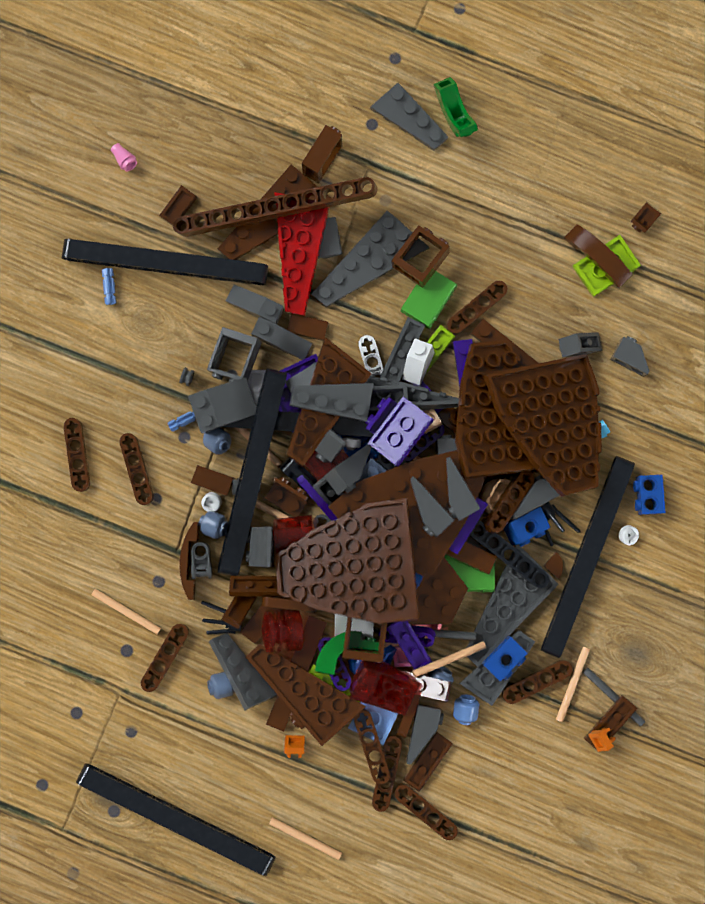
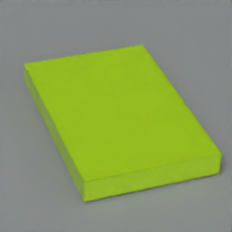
[572,235,641,297]

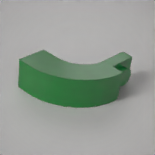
[433,77,478,137]
[315,631,379,676]

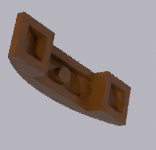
[564,224,633,288]
[180,522,200,600]

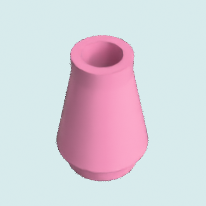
[111,143,137,172]

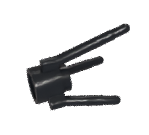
[541,501,580,546]
[201,601,242,635]

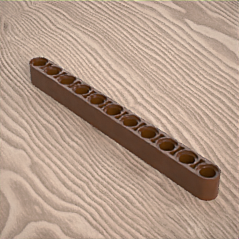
[173,177,378,237]

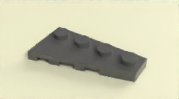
[370,83,448,151]
[289,383,374,422]
[459,630,535,706]
[209,633,277,711]

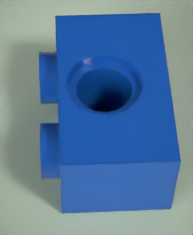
[504,507,551,547]
[482,636,528,681]

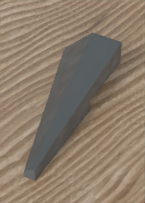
[365,376,459,417]

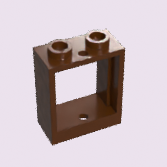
[302,125,342,184]
[391,225,450,288]
[343,617,387,663]

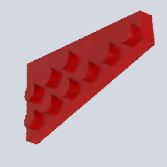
[274,192,330,316]

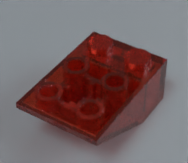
[350,660,420,716]

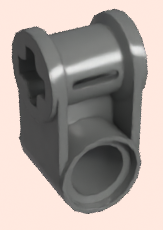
[191,542,212,579]

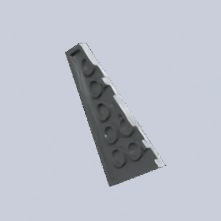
[312,210,430,307]
[466,544,559,667]

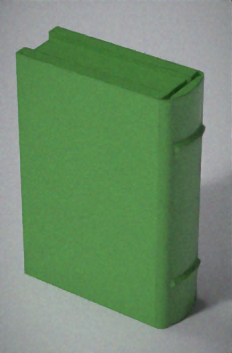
[400,271,457,329]
[444,555,495,593]

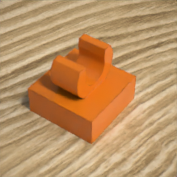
[588,728,616,752]
[284,735,305,758]

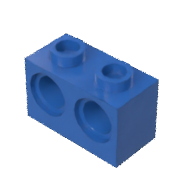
[633,474,666,515]

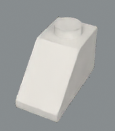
[402,339,435,386]

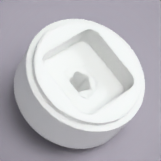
[342,437,361,450]
[201,492,222,512]
[619,525,639,545]

